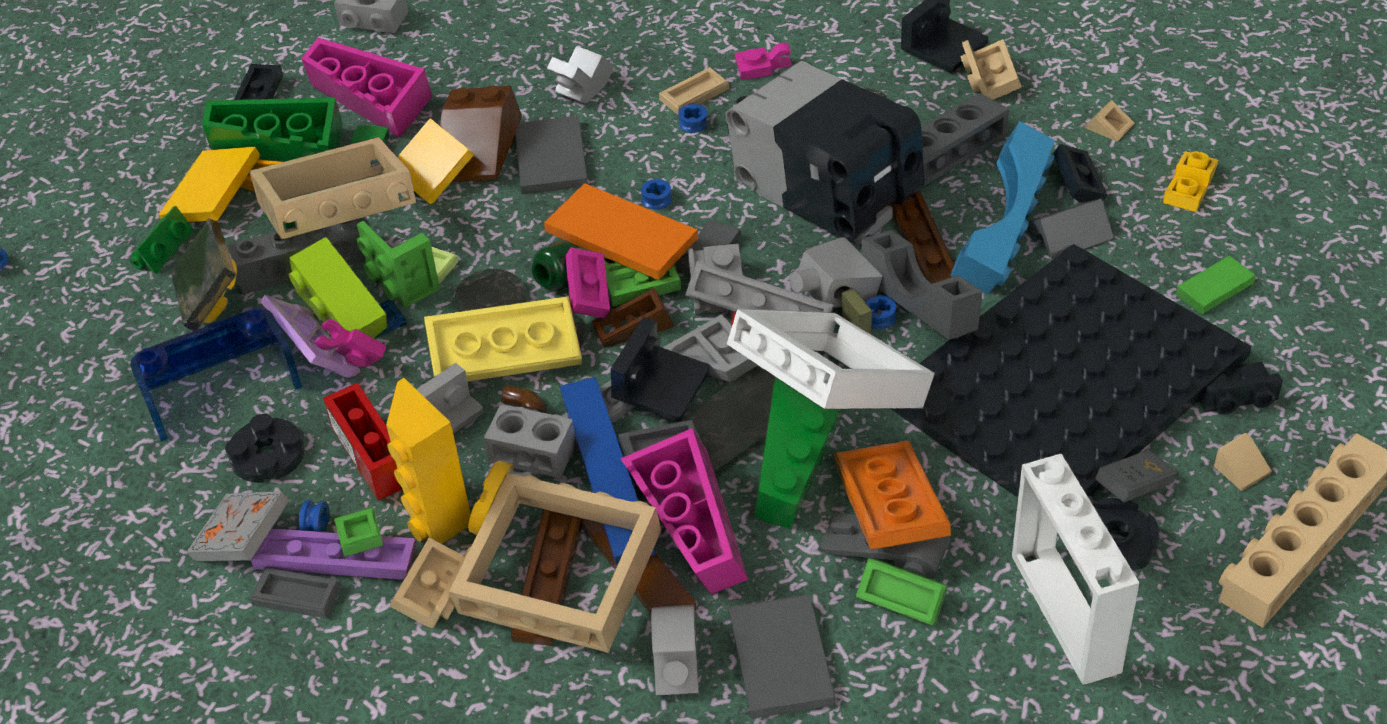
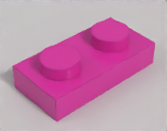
[566,247,610,318]

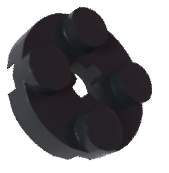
[225,414,304,483]
[1092,498,1159,571]

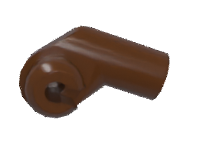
[501,385,546,413]

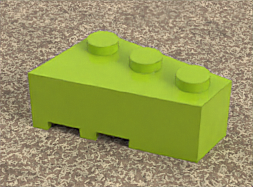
[289,237,387,339]

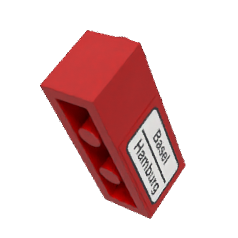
[323,382,402,501]

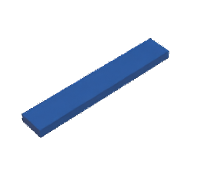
[560,377,655,565]

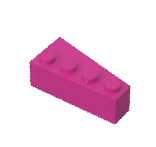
[620,428,749,595]

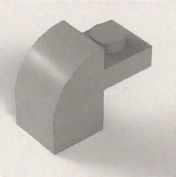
[547,46,614,103]
[651,605,699,695]

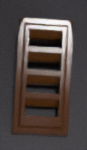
[592,288,675,347]

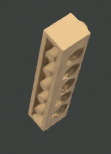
[1219,433,1387,628]

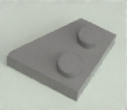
[662,314,758,382]

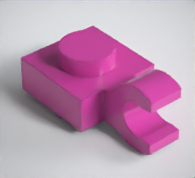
[734,43,792,80]
[315,319,386,367]

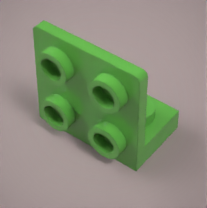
[357,221,440,308]

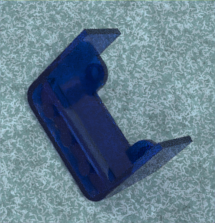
[130,308,302,442]

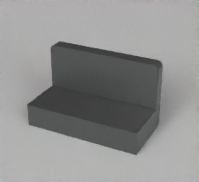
[1027,198,1113,259]

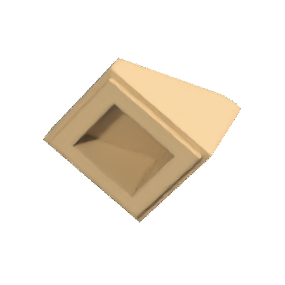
[1084,100,1135,142]
[1214,433,1272,491]

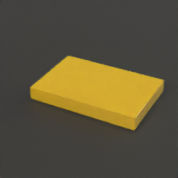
[158,147,261,222]

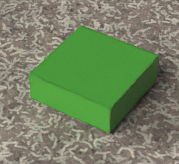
[334,508,383,557]

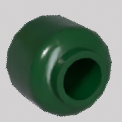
[532,241,576,292]

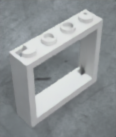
[727,309,935,409]
[1012,454,1139,685]

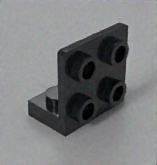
[901,0,988,72]
[610,317,710,422]

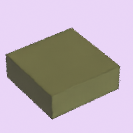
[842,289,872,334]

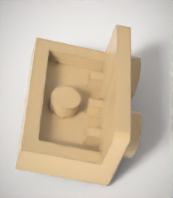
[960,39,1022,100]
[389,537,471,628]

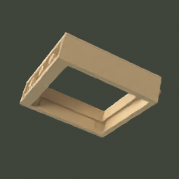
[250,137,416,239]
[449,473,661,653]

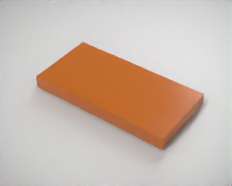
[544,183,698,280]
[834,441,951,550]

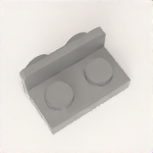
[416,363,484,434]

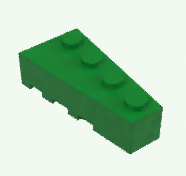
[202,97,343,162]
[754,376,845,529]

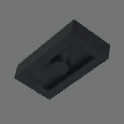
[234,64,283,100]
[1053,144,1108,203]

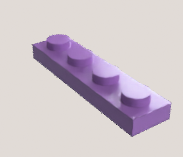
[251,529,418,580]

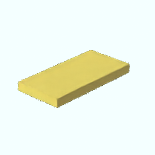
[424,296,582,382]

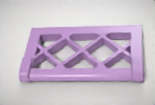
[260,295,360,378]

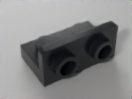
[1199,362,1283,415]

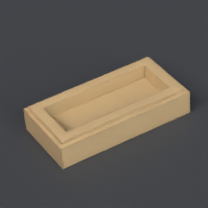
[659,67,729,115]

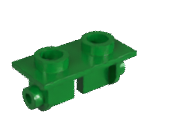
[130,206,194,274]

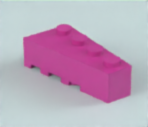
[301,37,432,138]

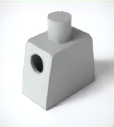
[790,237,883,308]

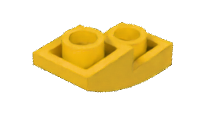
[1163,151,1218,212]

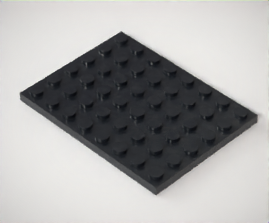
[890,244,1251,497]

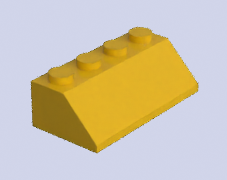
[386,378,471,544]

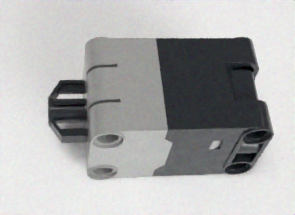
[726,61,925,241]

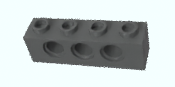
[921,93,1009,186]
[228,217,370,295]

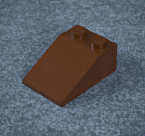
[440,86,522,182]

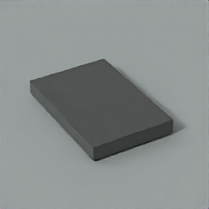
[515,115,588,194]
[728,594,835,719]

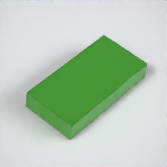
[1176,256,1256,314]
[856,557,948,625]

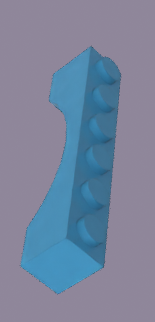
[950,121,1055,294]

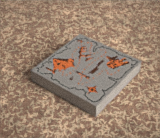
[187,491,289,561]

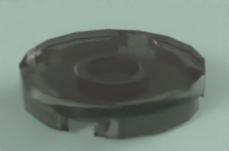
[455,269,526,312]

